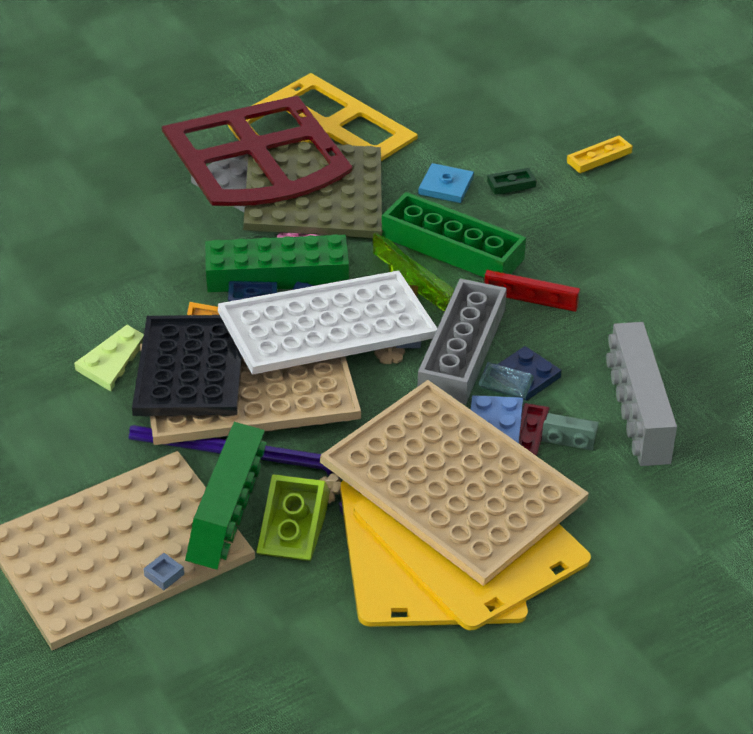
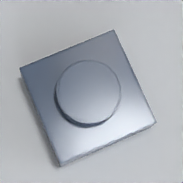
[143,553,184,590]

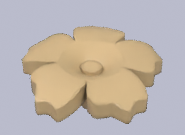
[374,346,405,364]
[319,473,341,504]

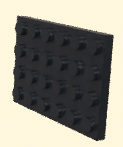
[132,315,243,417]

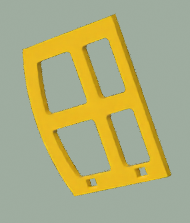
[228,73,418,161]

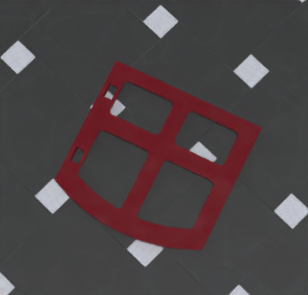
[162,95,353,206]

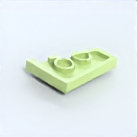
[74,325,144,391]

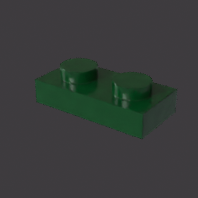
[487,167,537,195]

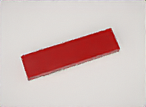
[484,270,580,312]

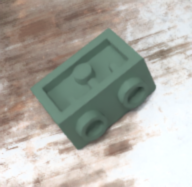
[542,413,599,451]

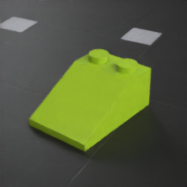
[256,474,330,561]

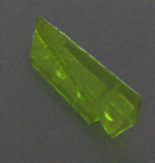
[373,233,454,312]

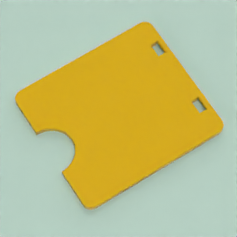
[340,480,528,627]
[354,498,591,630]

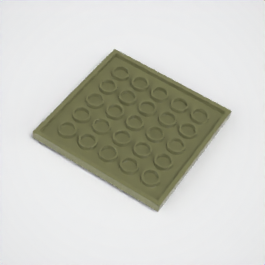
[243,142,382,238]

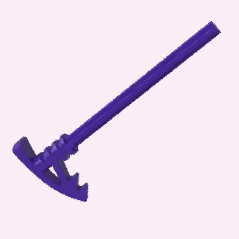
[128,425,344,516]

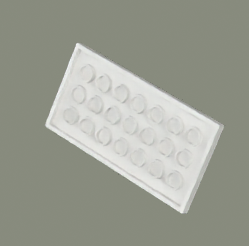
[218,271,437,375]

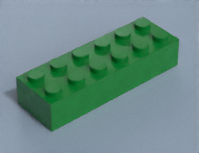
[381,192,526,278]
[205,234,349,293]
[185,422,267,570]

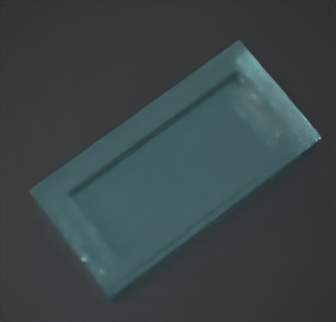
[478,362,534,400]

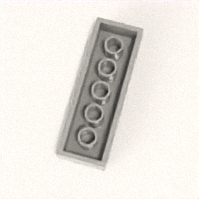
[417,278,507,405]
[606,322,677,466]

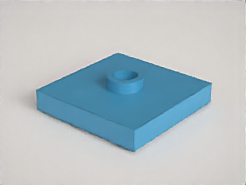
[418,163,474,203]

